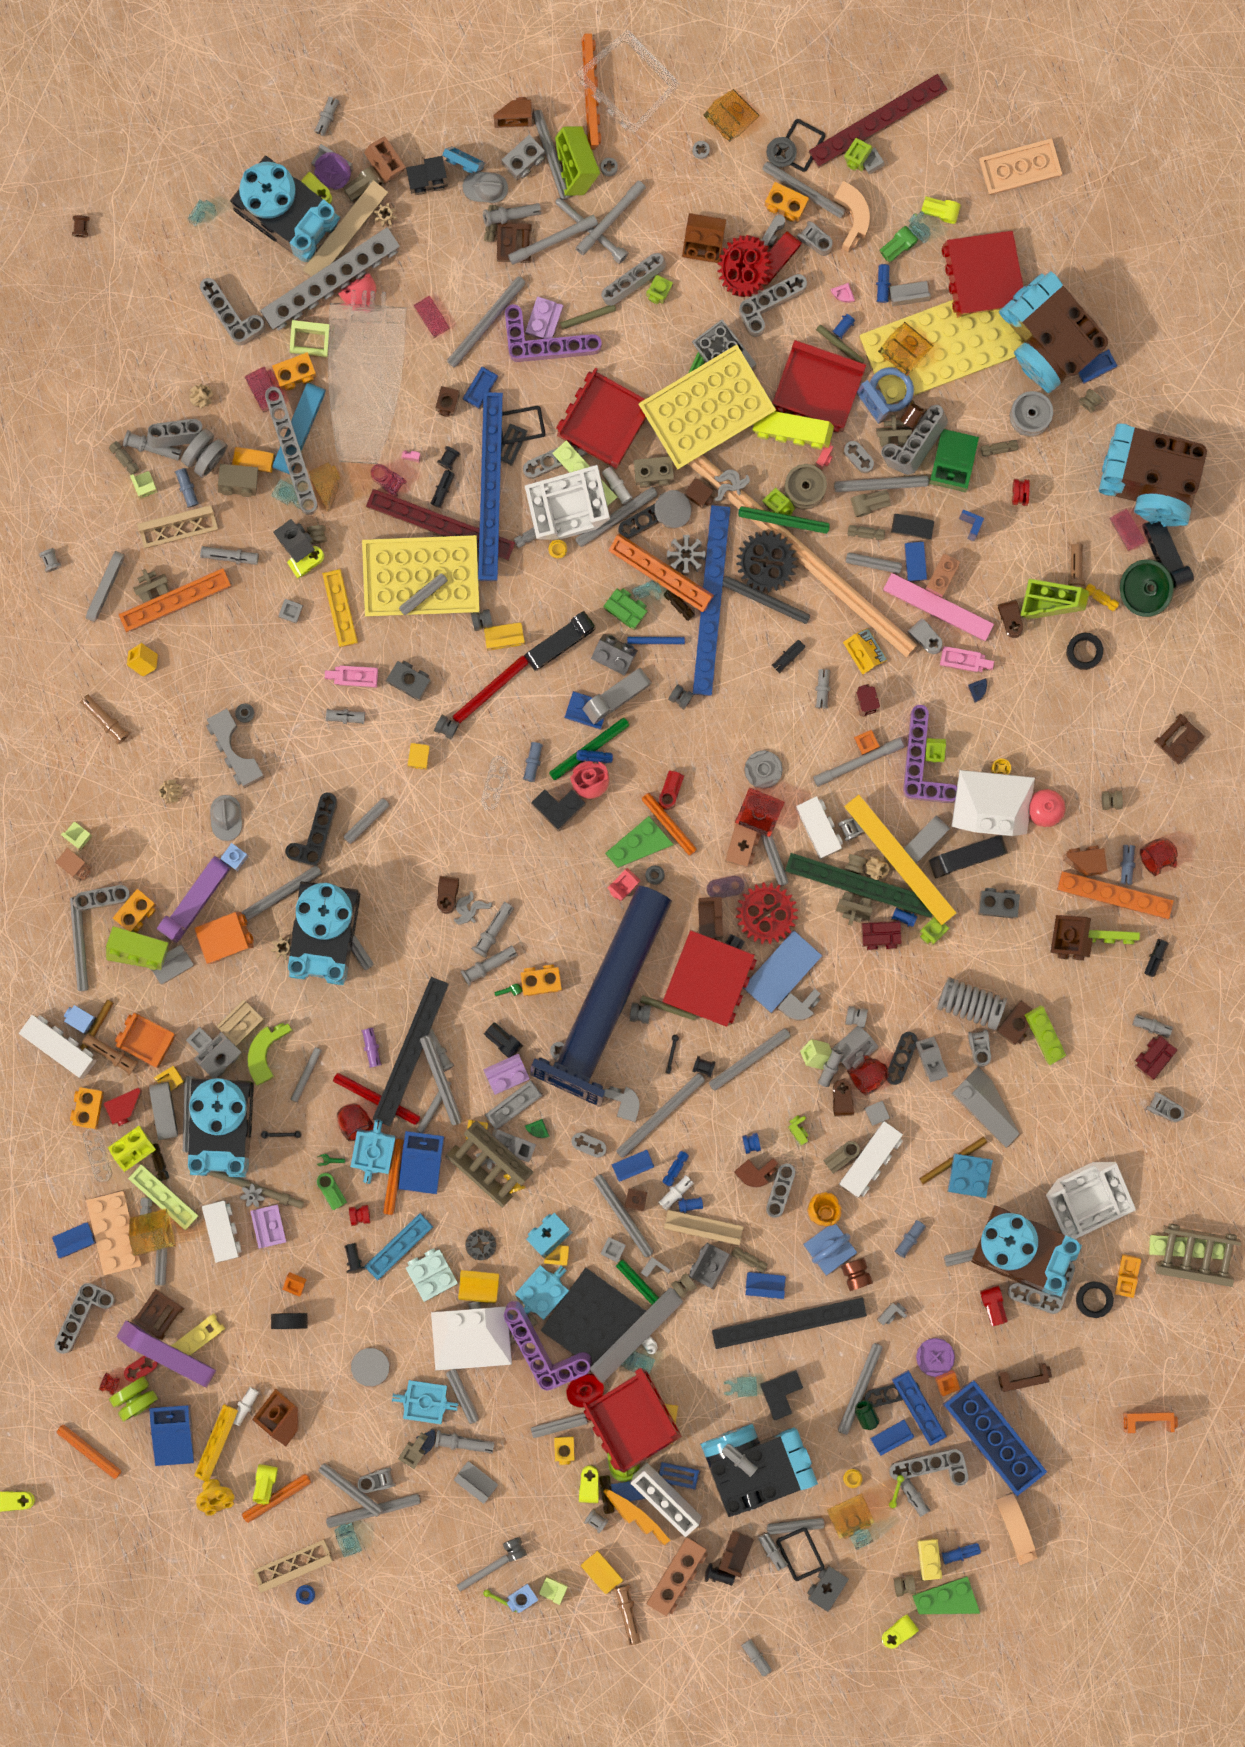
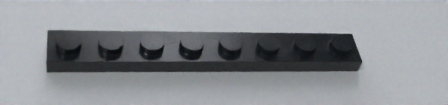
[372,977,449,1127]
[712,1297,867,1349]

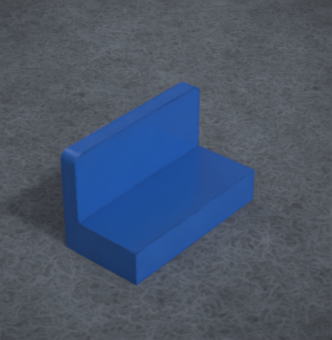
[959,510,984,541]
[611,1150,654,1182]
[52,1223,96,1259]
[745,1272,786,1299]
[870,1419,914,1456]

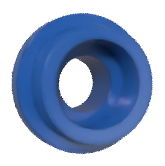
[296,1585,315,1605]

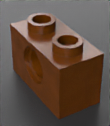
[996,1000,1033,1045]

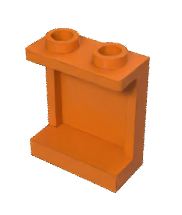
[194,912,254,964]
[115,1012,176,1068]
[1123,1412,1178,1433]

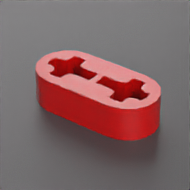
[124,1356,158,1382]

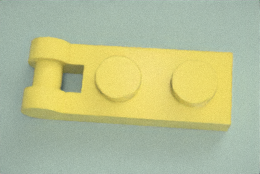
[171,1313,226,1356]

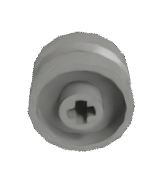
[1009,391,1053,437]
[181,429,228,478]

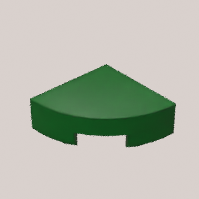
[525,1119,550,1138]

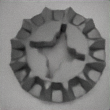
[766,137,797,168]
[465,1229,496,1260]

